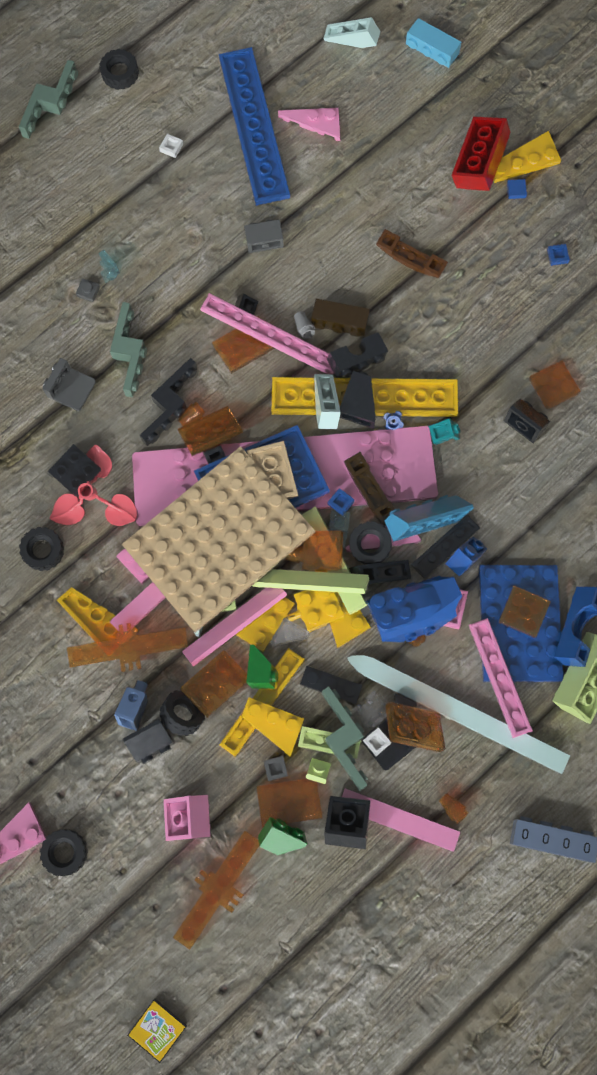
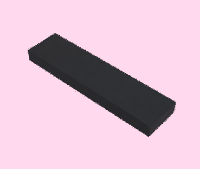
[411,514,480,579]

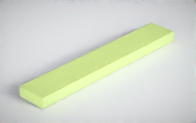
[302,506,367,615]
[252,569,369,594]

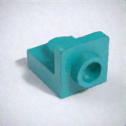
[429,419,460,445]

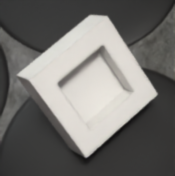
[159,134,183,158]
[363,727,391,756]

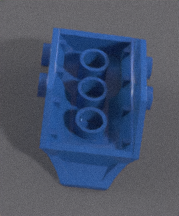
[366,575,462,642]

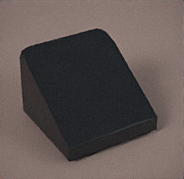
[235,293,259,315]
[202,443,226,464]
[394,693,417,711]

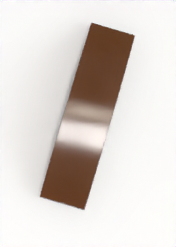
[376,229,448,278]

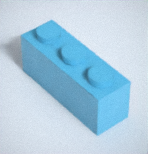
[406,18,462,68]

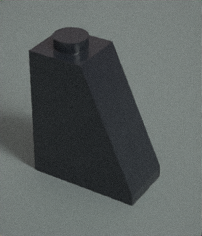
[339,371,376,429]

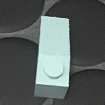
[323,17,380,48]
[314,374,340,429]

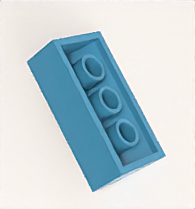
[385,495,474,542]

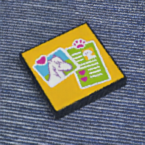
[127,998,187,1063]

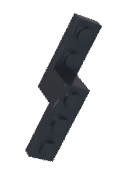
[140,358,198,446]

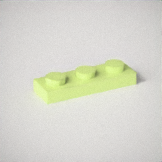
[298,726,361,759]

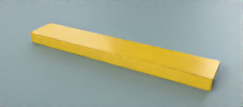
[219,648,305,757]

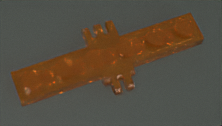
[67,623,188,672]
[173,831,259,950]

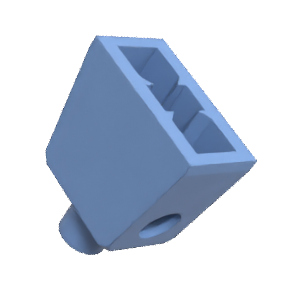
[114,680,148,731]

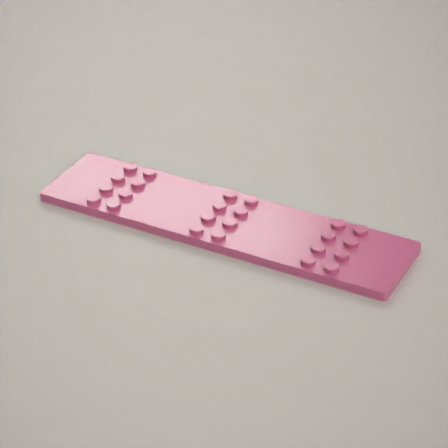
[132,426,438,526]

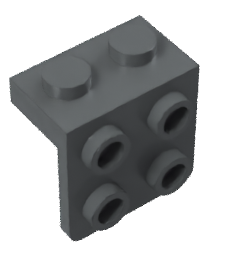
[43,358,96,411]

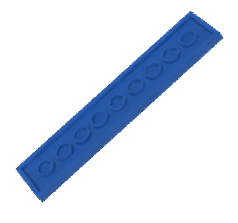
[219,47,290,206]

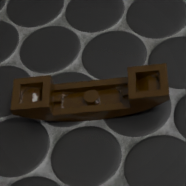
[344,452,395,527]

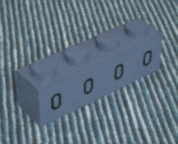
[510,816,597,863]

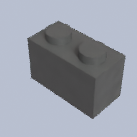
[244,220,284,253]

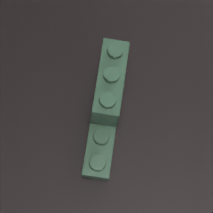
[19,60,78,139]
[110,302,147,398]
[322,686,368,791]

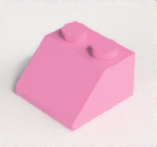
[163,795,211,841]

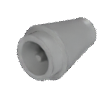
[294,311,315,339]

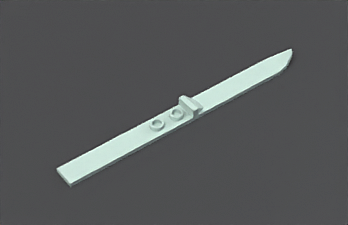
[348,655,570,774]

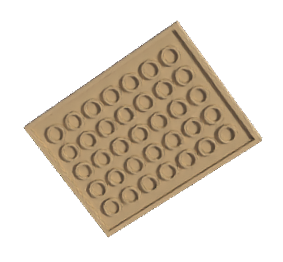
[122,446,315,633]

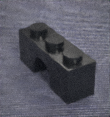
[327,332,388,378]

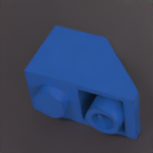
[445,536,487,577]

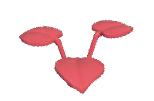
[50,445,137,526]

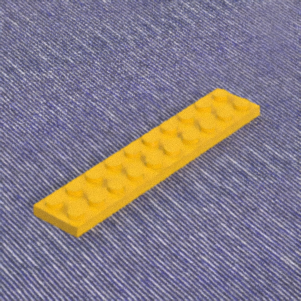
[271,377,458,417]

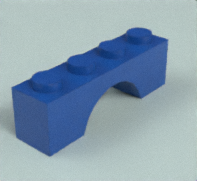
[555,587,597,667]

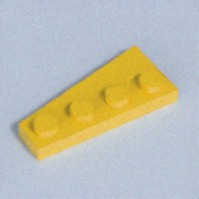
[493,131,561,183]

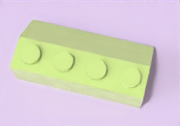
[552,632,597,724]

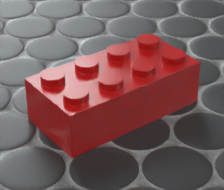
[452,116,511,191]

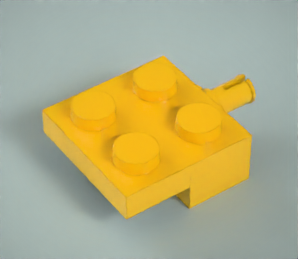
[287,590,344,633]

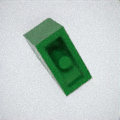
[246,645,278,689]

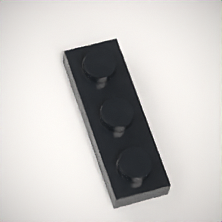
[300,666,362,705]

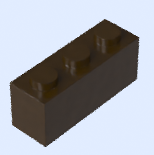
[311,298,370,337]

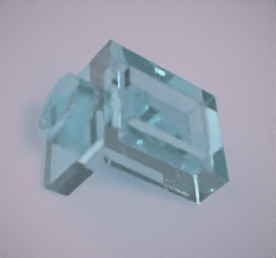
[98,250,120,283]

